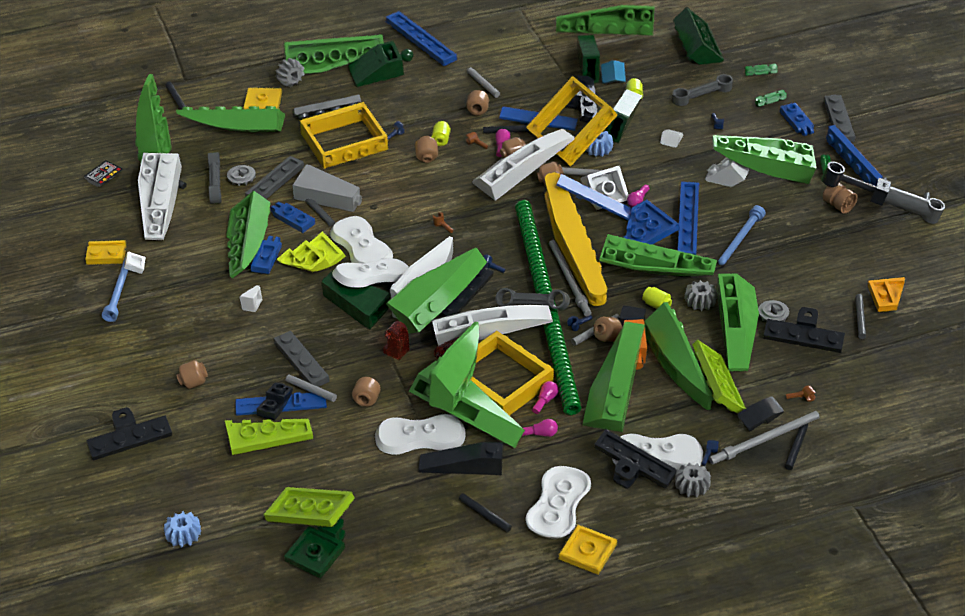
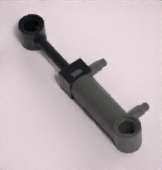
[821,162,945,224]

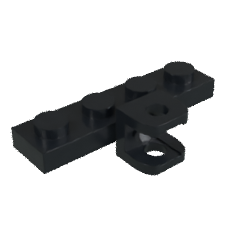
[565,75,597,123]
[438,266,494,318]
[763,307,845,353]
[86,407,172,461]
[594,429,677,489]

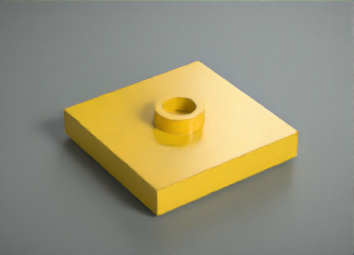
[244,88,282,109]
[559,525,617,575]

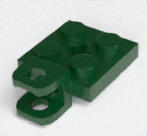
[284,518,346,579]

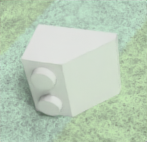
[580,166,628,210]

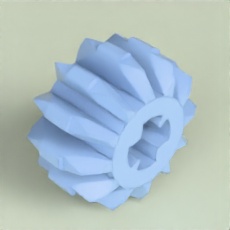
[585,131,613,157]
[164,511,201,547]

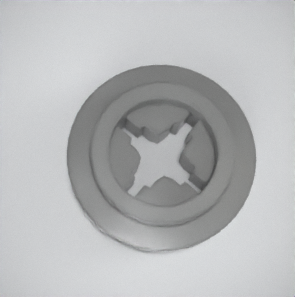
[227,165,256,186]
[758,300,789,322]

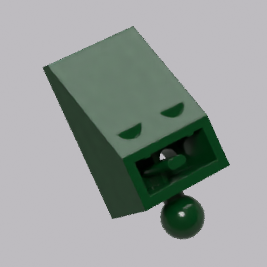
[348,41,413,87]

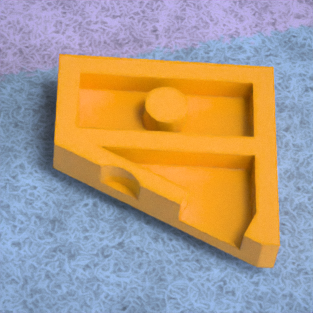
[868,277,905,312]

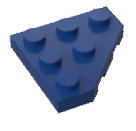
[624,200,680,244]

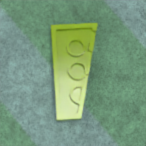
[225,419,313,455]

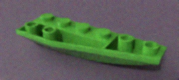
[556,5,654,35]
[176,106,285,132]
[712,135,817,184]
[599,234,717,276]
[717,274,759,371]
[644,302,714,410]
[427,322,479,412]
[409,361,525,448]

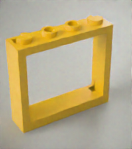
[526,76,618,167]
[300,102,388,169]
[471,331,554,416]

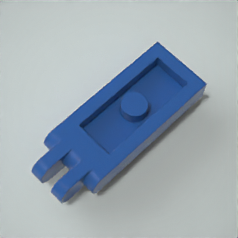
[780,103,814,136]
[270,202,315,233]
[251,236,282,274]

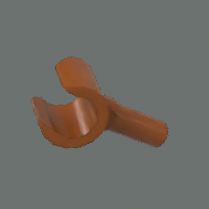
[466,132,488,149]
[433,212,454,233]
[786,386,816,402]

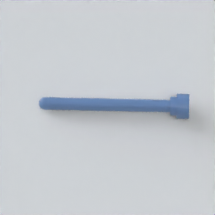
[718,205,766,265]
[102,259,128,322]

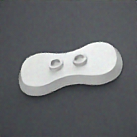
[330,216,393,263]
[332,258,409,288]
[375,414,466,455]
[612,434,703,470]
[526,466,591,539]

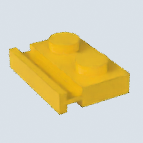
[85,240,126,265]

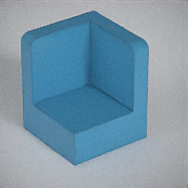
[601,60,626,84]

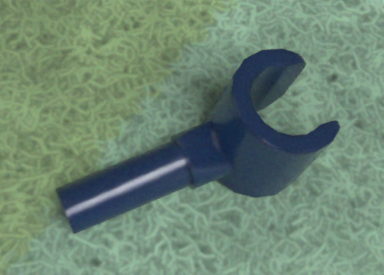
[711,113,724,129]
[387,121,405,140]
[483,255,506,273]
[567,315,592,331]
[701,440,719,466]

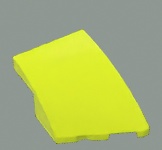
[277,232,346,272]

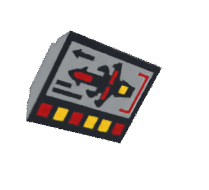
[84,160,123,187]

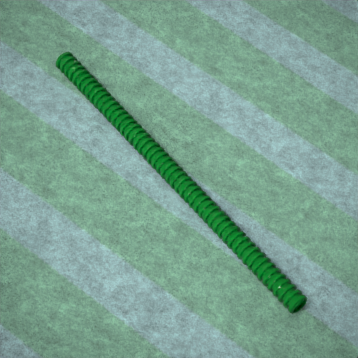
[515,200,582,415]

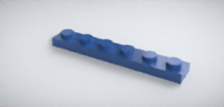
[386,11,457,66]
[826,125,891,186]
[678,182,699,255]

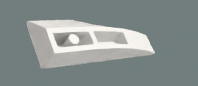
[472,129,574,201]
[138,153,182,240]
[390,236,453,318]
[432,305,553,350]

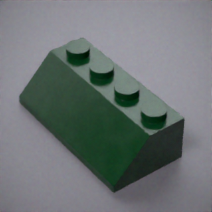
[673,7,724,65]

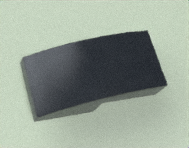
[257,382,293,420]
[737,396,784,432]

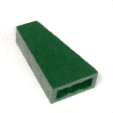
[577,35,600,83]
[605,89,642,143]
[321,271,390,330]

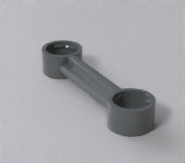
[672,74,733,106]
[208,152,222,204]
[496,288,570,310]

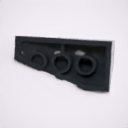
[419,441,504,475]

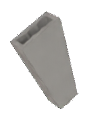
[293,164,362,212]

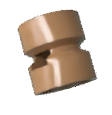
[823,183,858,213]

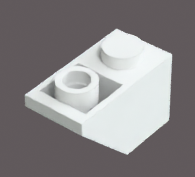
[705,157,749,187]

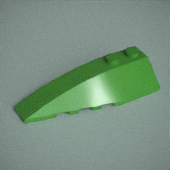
[283,35,383,74]
[135,74,171,162]
[227,191,270,278]
[386,248,487,334]
[583,322,645,432]

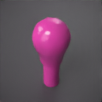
[495,129,510,157]
[627,185,649,207]
[532,381,559,414]
[522,419,558,437]

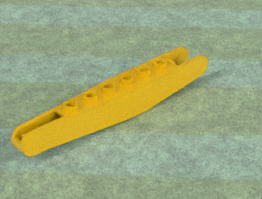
[545,173,607,306]

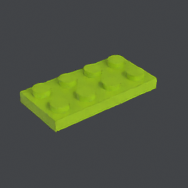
[692,340,746,414]
[264,487,355,527]

